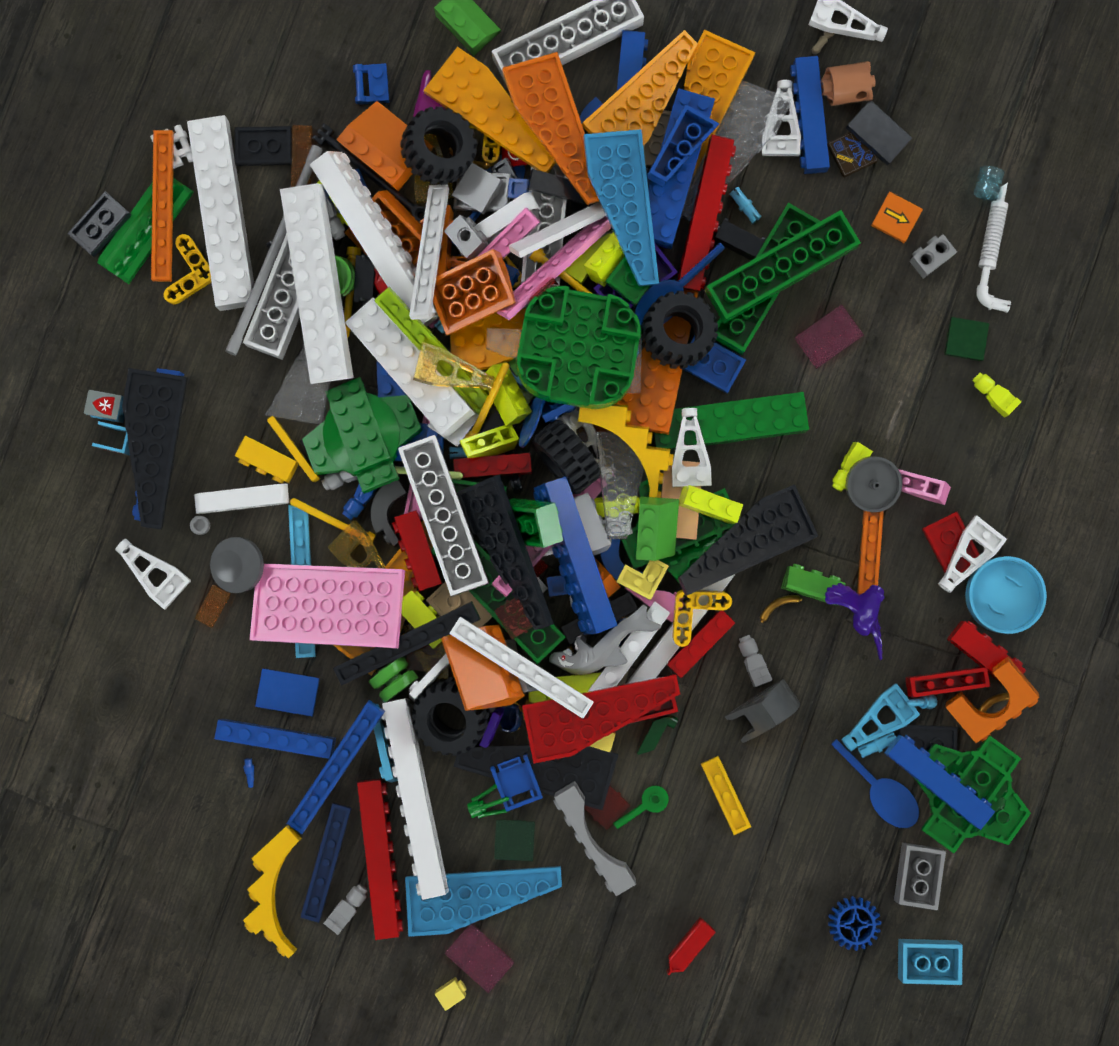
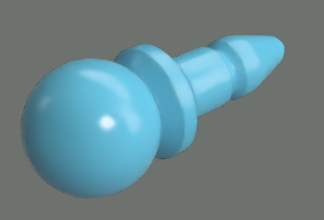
[907,695,938,709]

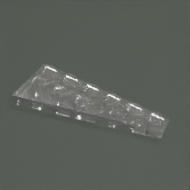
[265,345,330,425]
[595,431,653,539]

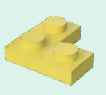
[616,560,669,600]

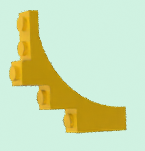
[578,404,674,498]
[243,825,302,958]

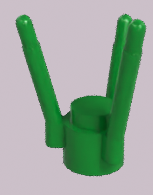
[467,784,509,818]

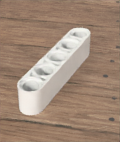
[458,192,540,256]
[194,484,290,514]

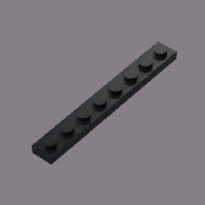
[333,601,481,685]

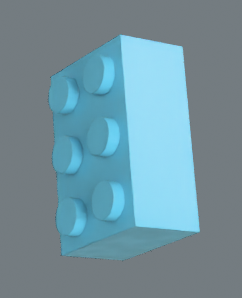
[898,939,963,985]

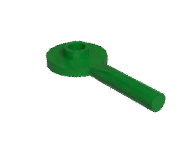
[613,785,669,829]

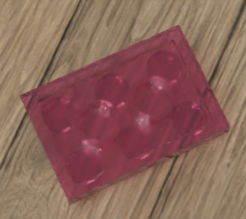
[795,305,864,369]
[445,924,514,993]

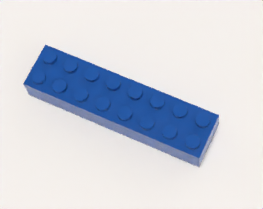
[648,88,715,249]
[533,476,618,635]

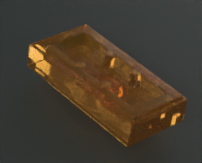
[195,585,231,628]

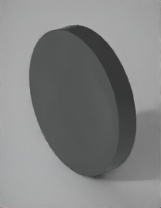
[845,456,902,512]
[210,537,264,593]

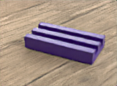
[480,707,505,748]

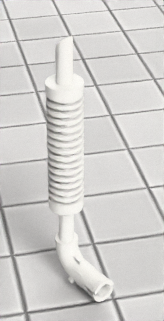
[977,183,1011,313]

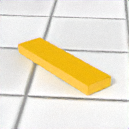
[267,416,321,483]
[701,756,751,835]

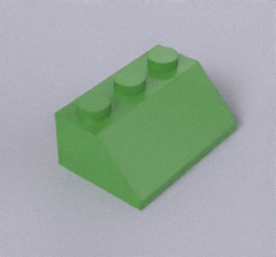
[434,0,501,56]
[636,496,679,561]
[781,564,846,606]

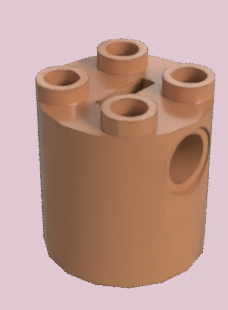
[821,61,875,106]

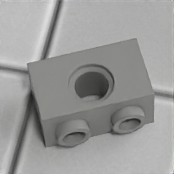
[444,215,489,260]

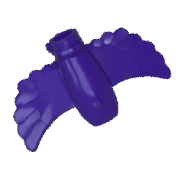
[825,583,885,660]

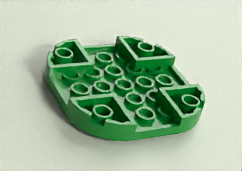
[516,286,641,409]

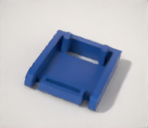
[490,753,543,812]

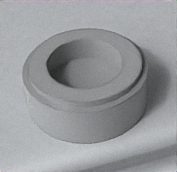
[190,516,210,535]

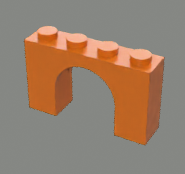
[946,657,1039,743]

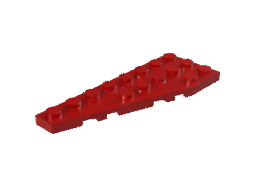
[522,674,680,764]

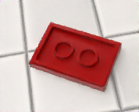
[922,512,979,580]

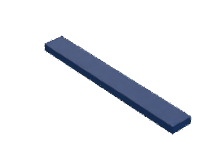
[286,700,385,834]

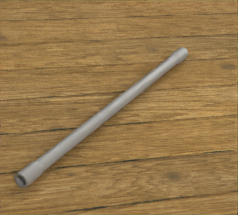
[225,145,322,356]

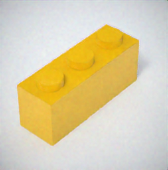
[235,436,299,484]

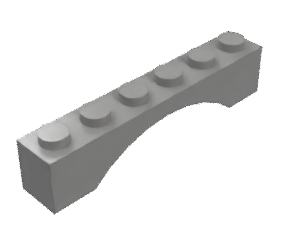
[553,781,636,896]

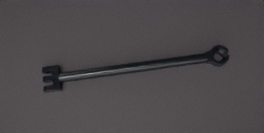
[311,123,426,223]

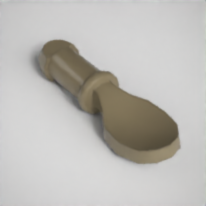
[812,31,835,54]

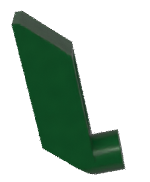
[637,715,679,755]

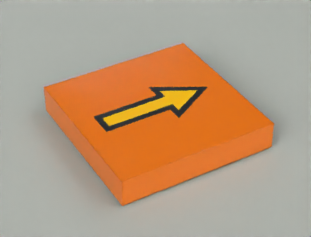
[871,191,923,243]

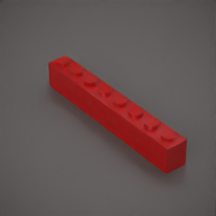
[677,135,736,292]
[357,778,403,940]

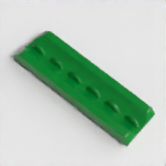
[97,178,194,284]

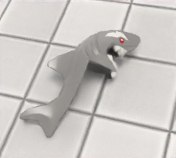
[549,604,661,675]

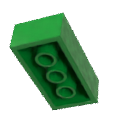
[509,498,563,548]

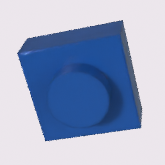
[508,178,529,199]
[547,575,568,597]

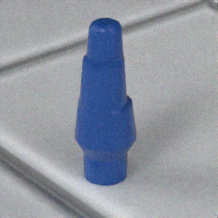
[243,758,254,788]

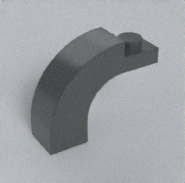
[371,480,408,547]

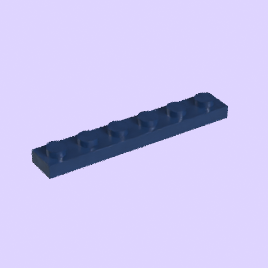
[300,803,352,923]

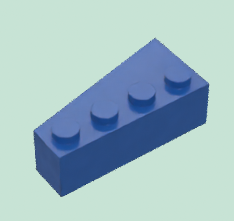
[647,105,720,187]

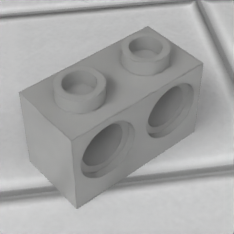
[909,234,957,279]

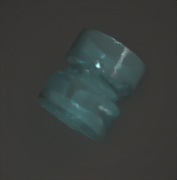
[974,166,1005,200]

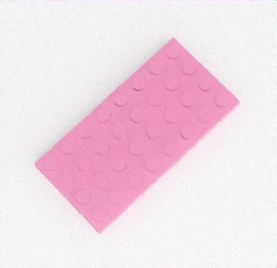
[250,564,405,649]

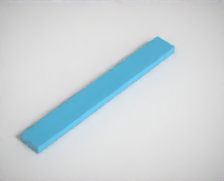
[288,505,316,658]

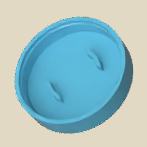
[965,556,1047,634]

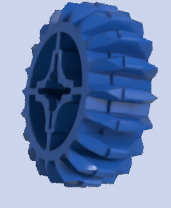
[828,896,881,951]

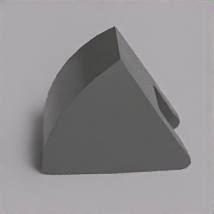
[725,679,800,743]

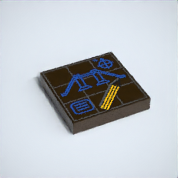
[827,132,878,178]

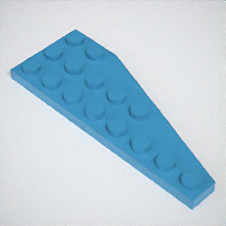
[583,130,659,286]
[405,866,562,936]

